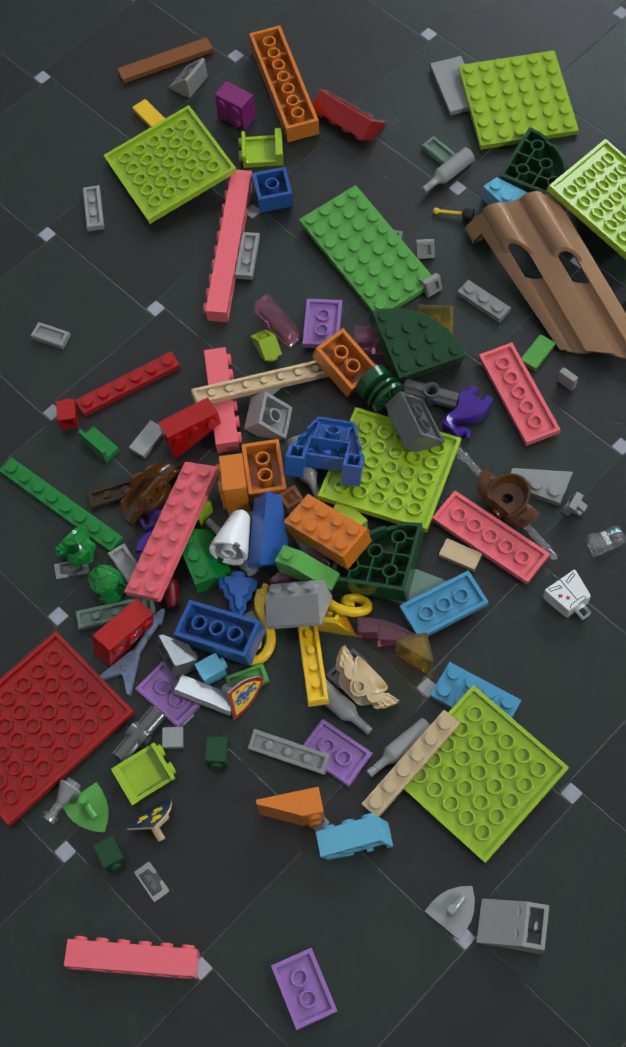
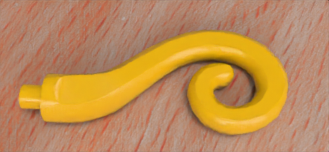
[300,581,372,617]
[251,583,276,666]

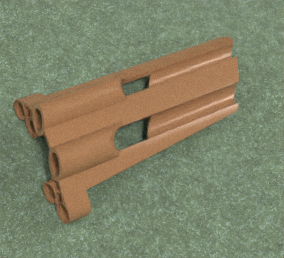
[465,191,626,359]

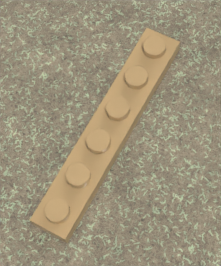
[362,710,460,817]

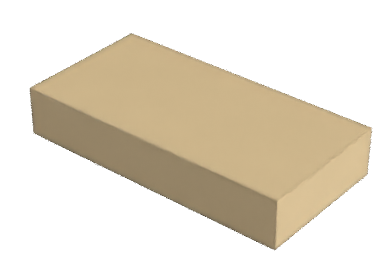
[439,538,482,572]

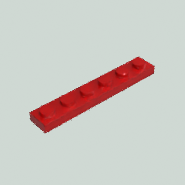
[75,351,180,417]

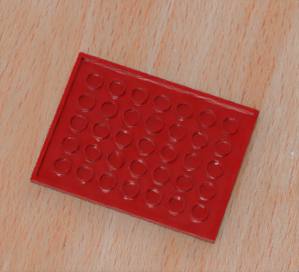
[0,631,135,826]

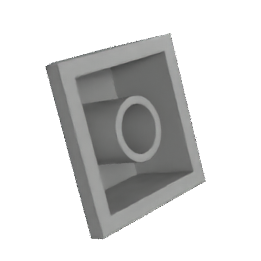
[244,391,292,440]

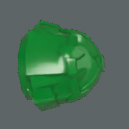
[55,527,96,567]
[88,565,127,605]

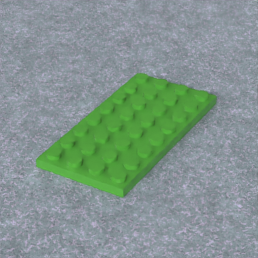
[299,185,432,312]

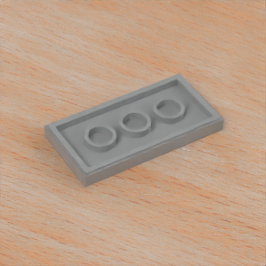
[430,56,469,115]

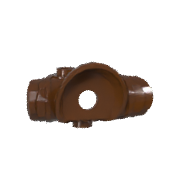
[120,461,180,525]
[476,469,540,528]

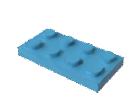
[400,570,489,641]
[430,662,521,718]

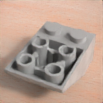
[476,899,549,954]

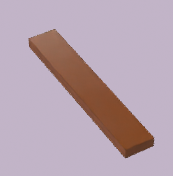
[117,37,213,83]

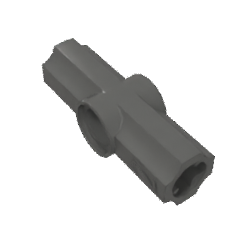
[404,379,460,409]
[112,705,166,762]

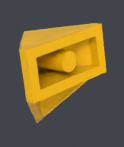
[318,609,357,637]

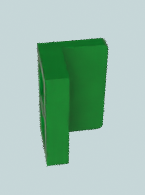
[77,426,120,463]

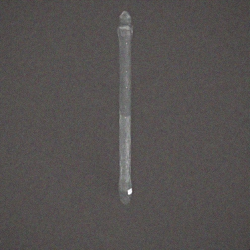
[457,447,558,560]

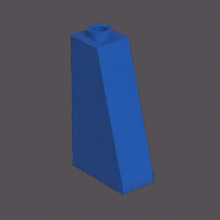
[248,491,288,568]

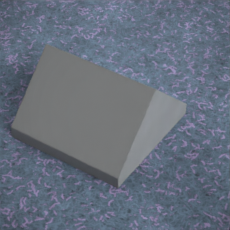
[169,58,208,98]

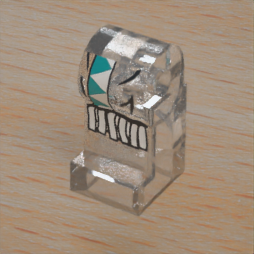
[586,525,626,557]

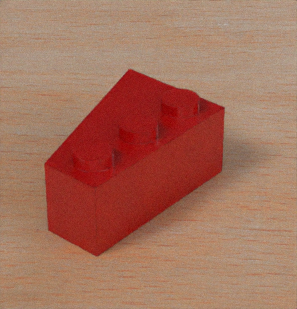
[158,397,221,459]
[93,598,153,668]

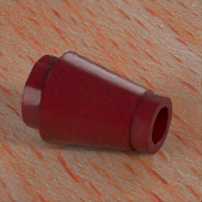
[163,579,179,609]

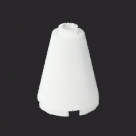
[209,510,250,565]

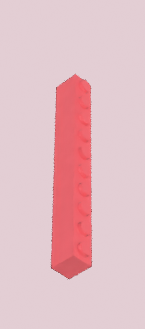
[203,170,253,322]

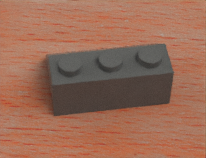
[385,391,444,452]

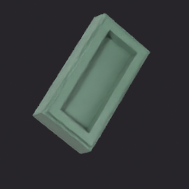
[421,136,455,165]

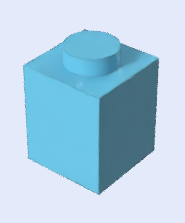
[194,653,228,685]

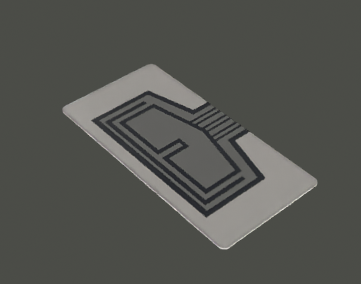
[54,561,89,579]
[134,862,169,902]

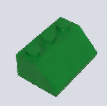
[182,529,231,594]

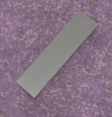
[248,729,331,775]

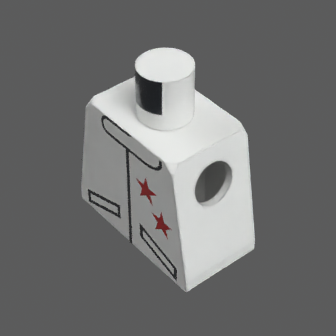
[543,569,591,620]

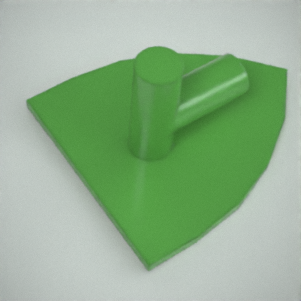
[62,782,109,833]

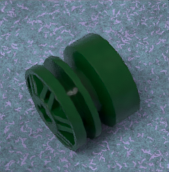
[355,364,405,414]

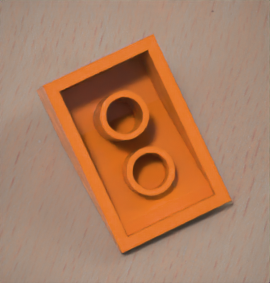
[256,787,325,828]

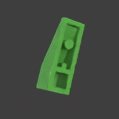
[275,545,340,591]

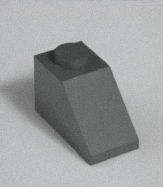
[156,635,198,678]

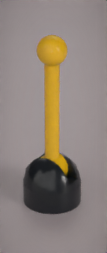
[433,207,475,221]

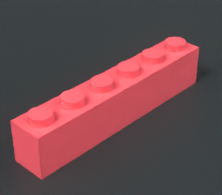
[204,347,242,453]
[64,936,200,980]

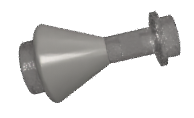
[43,777,81,824]

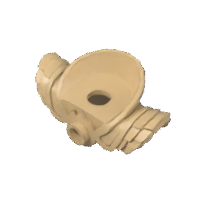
[335,645,400,709]

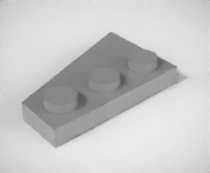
[511,468,573,506]

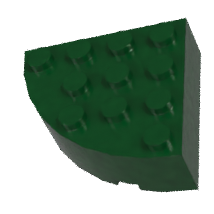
[499,127,568,194]
[369,308,466,383]
[332,522,424,602]

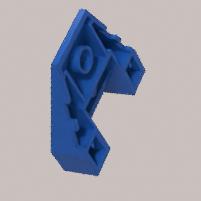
[284,416,364,487]

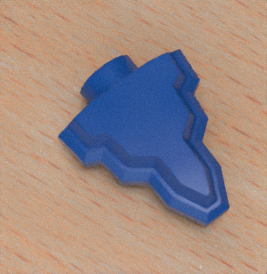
[218,571,257,615]

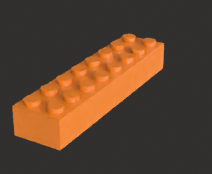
[249,25,319,142]

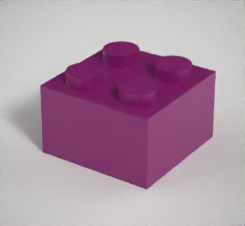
[215,81,256,131]

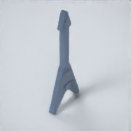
[100,608,165,696]

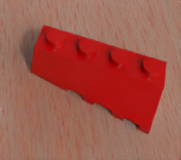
[313,90,386,141]

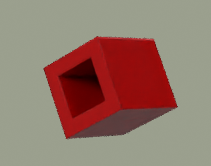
[56,399,79,429]

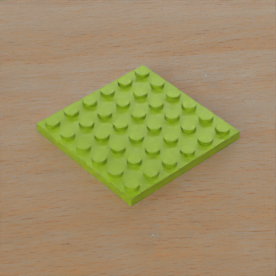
[458,50,579,150]
[104,105,237,224]
[547,139,626,260]
[318,407,462,533]
[404,685,569,864]

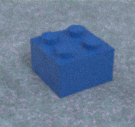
[252,167,293,213]

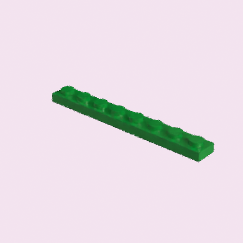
[0,457,123,552]

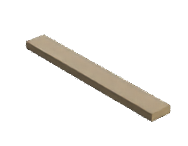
[191,361,329,404]

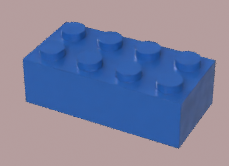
[173,600,266,666]

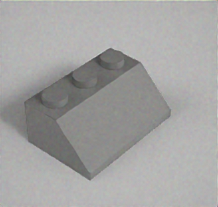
[265,580,332,629]

